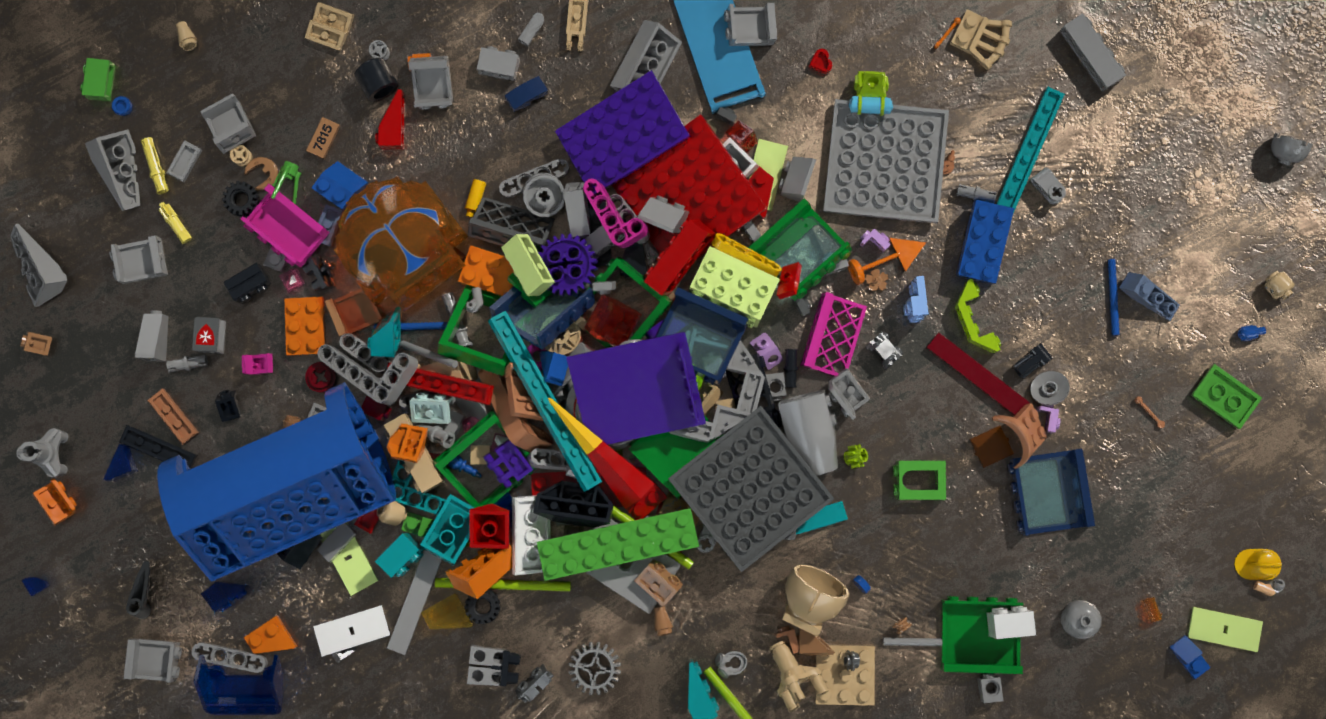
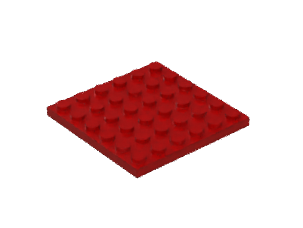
[612,114,767,260]

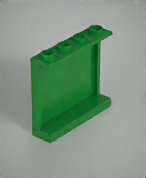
[629,415,724,500]
[941,596,1023,674]

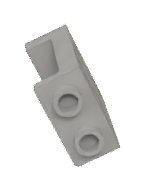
[724,3,777,46]
[408,56,453,110]
[200,94,257,154]
[109,235,168,284]
[123,638,182,683]

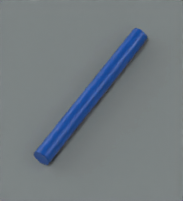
[1108,259,1120,336]
[374,322,448,331]

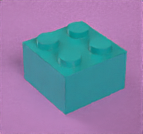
[375,533,425,578]

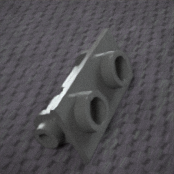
[515,664,554,703]

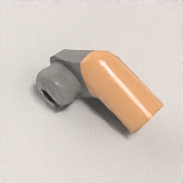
[1254,579,1285,596]

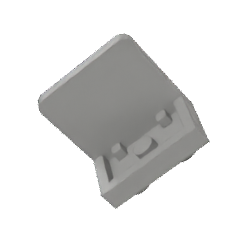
[828,368,870,420]

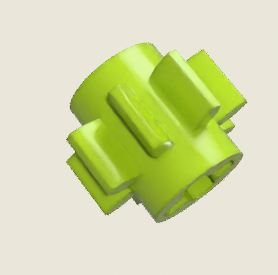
[844,444,868,469]

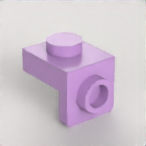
[859,229,891,253]
[1036,405,1060,433]

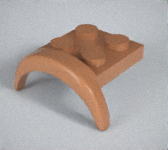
[505,363,544,421]
[992,403,1047,469]

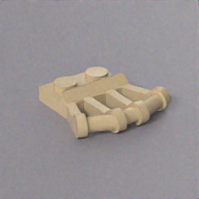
[950,9,1012,70]

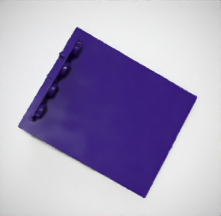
[566,332,706,445]

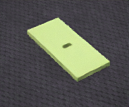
[749,139,788,212]
[320,522,379,596]
[1187,607,1263,652]

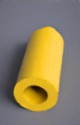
[465,179,486,218]

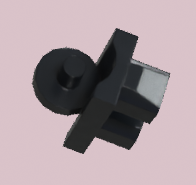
[303,256,336,291]

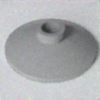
[1030,371,1070,406]

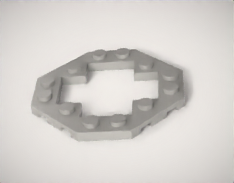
[669,325,765,443]

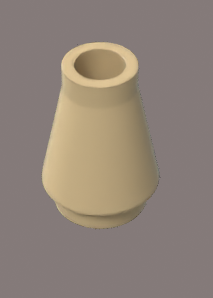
[176,21,197,51]

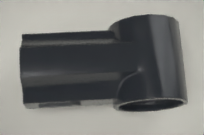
[1012,342,1053,379]

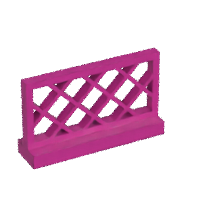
[800,292,867,376]

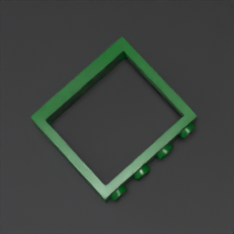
[586,257,673,348]
[438,285,533,377]
[433,410,537,508]

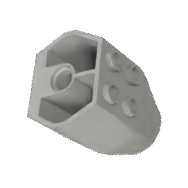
[778,390,838,476]

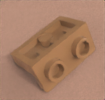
[634,559,683,607]

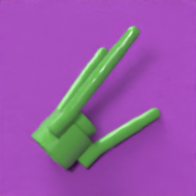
[271,161,301,204]

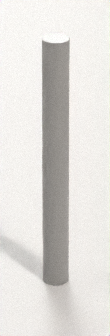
[400,340,458,368]

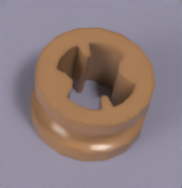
[892,616,912,635]

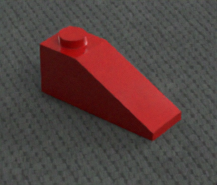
[375,90,405,150]

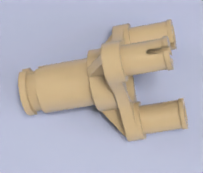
[769,640,829,713]

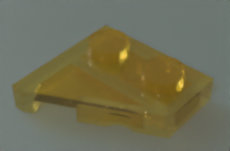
[421,593,474,629]

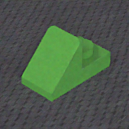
[401,511,435,537]

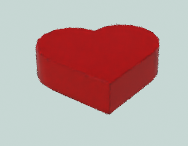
[809,49,833,74]

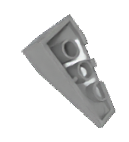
[85,130,140,211]
[10,224,67,307]

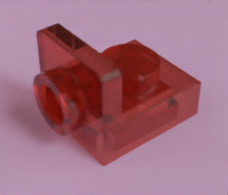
[726,120,758,153]

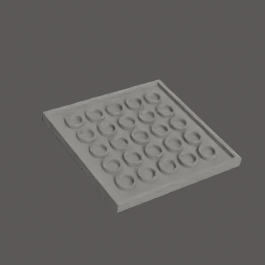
[823,99,949,224]

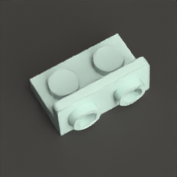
[410,392,453,424]

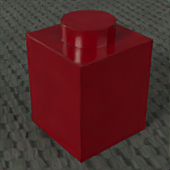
[361,395,392,422]

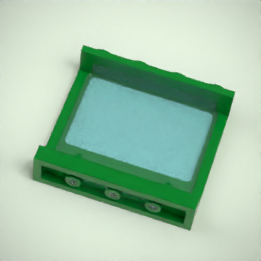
[748,198,852,301]

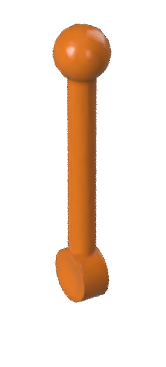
[934,17,961,49]

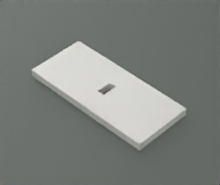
[313,605,390,657]

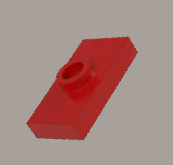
[777,262,802,299]

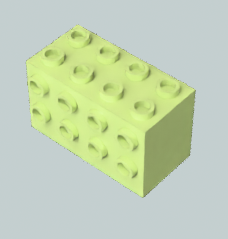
[689,246,780,328]

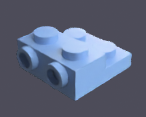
[903,276,929,323]

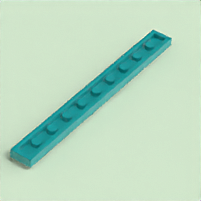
[488,311,602,492]

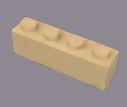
[384,413,445,493]

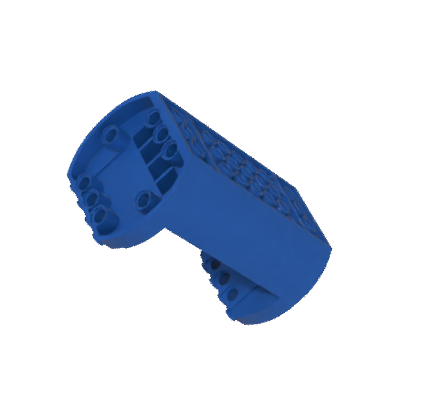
[157,382,396,582]

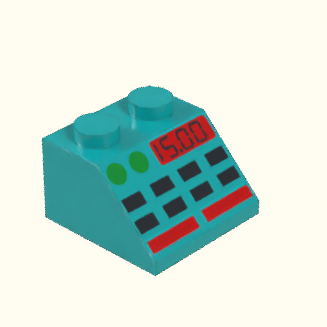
[367,307,401,357]

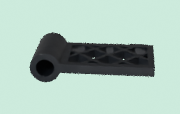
[726,353,782,427]

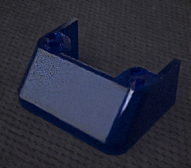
[193,655,283,715]

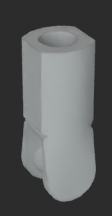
[518,13,544,47]

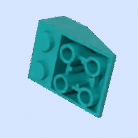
[688,659,720,719]

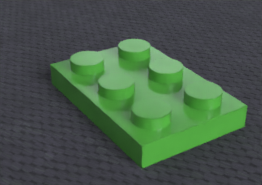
[1191,364,1262,429]

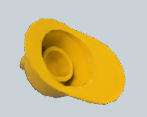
[1234,549,1282,580]

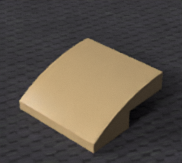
[305,2,355,51]

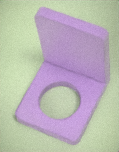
[750,333,784,370]

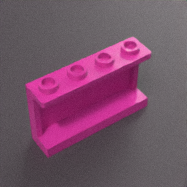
[241,184,330,268]

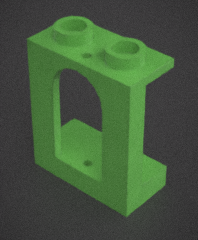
[893,461,946,500]

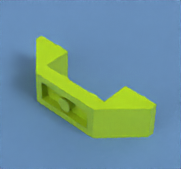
[955,279,1001,353]

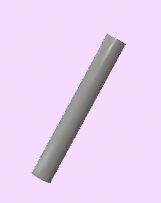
[883,638,942,646]

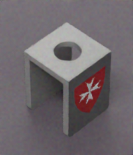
[192,317,226,354]

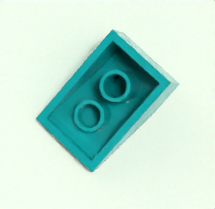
[420,494,474,566]

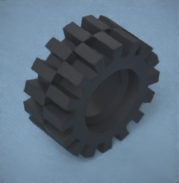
[222,181,260,217]
[464,590,501,624]

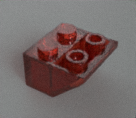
[584,294,642,346]

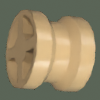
[230,145,252,167]

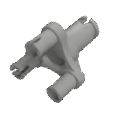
[16,428,68,477]

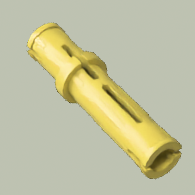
[140,137,169,194]

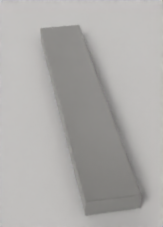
[387,550,442,655]

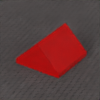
[470,504,509,549]

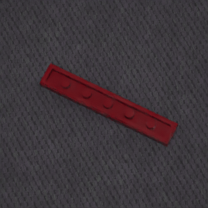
[926,332,1030,416]

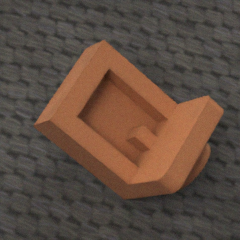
[774,625,800,654]

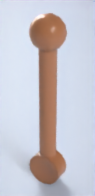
[1135,396,1165,428]

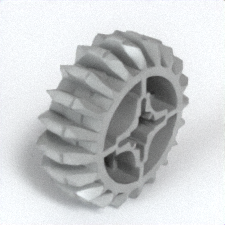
[569,642,621,695]

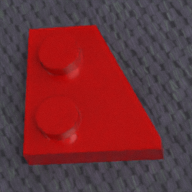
[748,166,774,219]

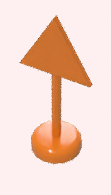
[848,238,926,285]

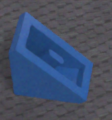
[540,351,568,386]

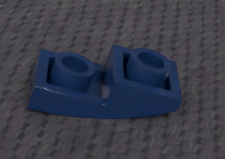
[504,76,548,112]

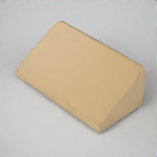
[699,381,723,416]

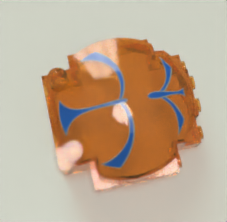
[333,176,468,312]

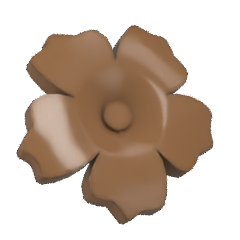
[865,268,889,291]

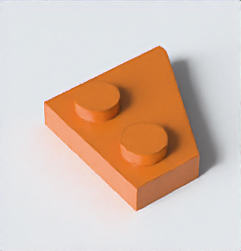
[244,615,298,654]

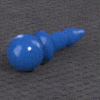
[448,455,482,478]

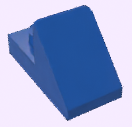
[1170,635,1211,679]

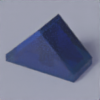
[103,444,138,481]

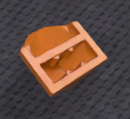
[387,424,428,463]

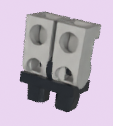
[467,645,521,687]

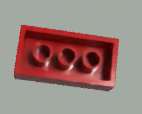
[644,219,716,296]

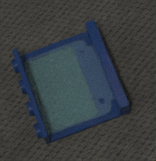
[489,287,596,350]
[656,287,748,385]
[1008,449,1095,536]

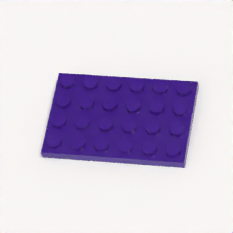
[555,70,691,195]

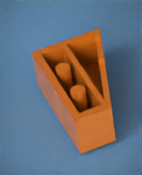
[445,544,512,599]

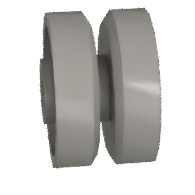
[523,173,565,217]

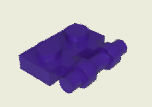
[483,439,533,488]

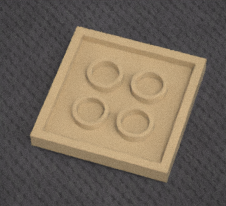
[815,645,875,705]

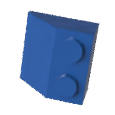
[312,161,368,213]

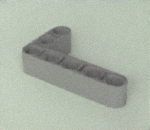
[317,344,418,405]

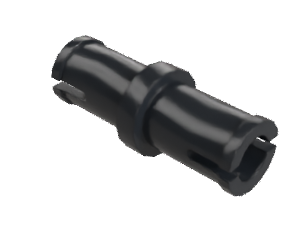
[783,349,799,388]

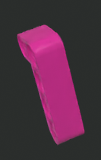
[583,179,649,248]

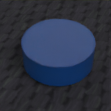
[112,96,132,116]
[852,575,871,594]

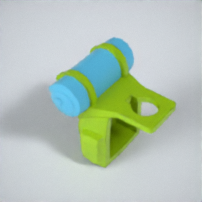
[849,71,893,116]

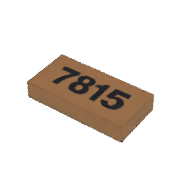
[306,117,340,160]

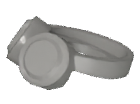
[715,651,747,679]

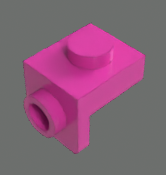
[242,353,273,375]

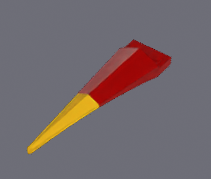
[548,398,667,520]

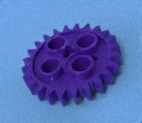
[538,233,598,297]

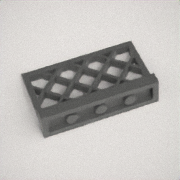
[468,197,555,253]

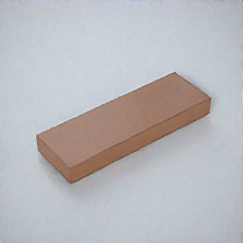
[147,388,199,445]

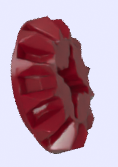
[305,362,337,392]

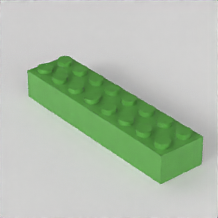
[537,508,699,581]

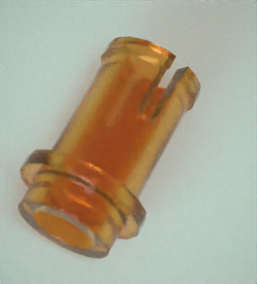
[1143,596,1163,623]

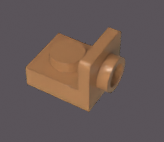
[20,332,52,356]

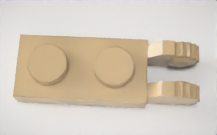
[566,0,589,51]

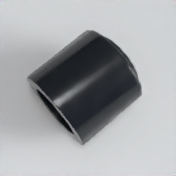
[354,58,399,102]

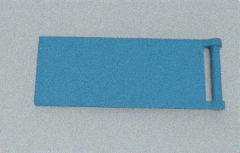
[673,0,766,114]

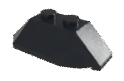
[533,481,614,528]

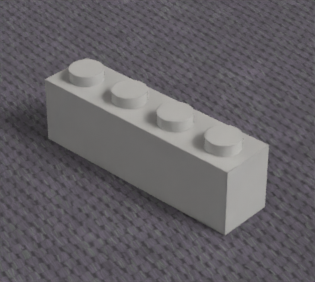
[1060,13,1126,92]

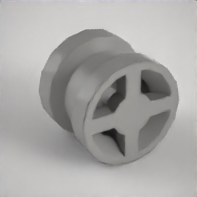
[369,40,390,61]

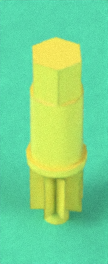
[159,202,192,244]

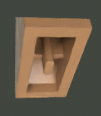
[800,628,835,656]

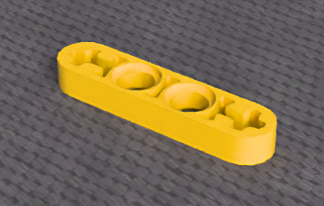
[711,233,782,277]

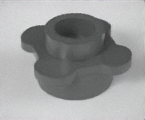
[844,650,860,671]

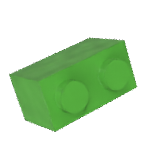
[80,58,115,102]

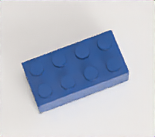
[956,200,1014,284]

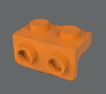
[33,478,77,526]

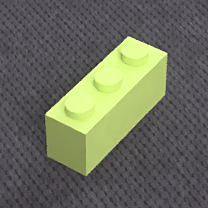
[501,234,555,296]

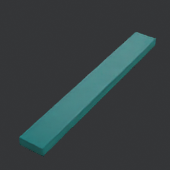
[996,86,1065,213]

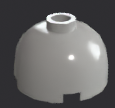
[1271,132,1313,166]
[1061,600,1102,639]

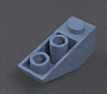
[1119,272,1180,321]

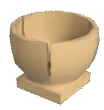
[782,564,849,637]

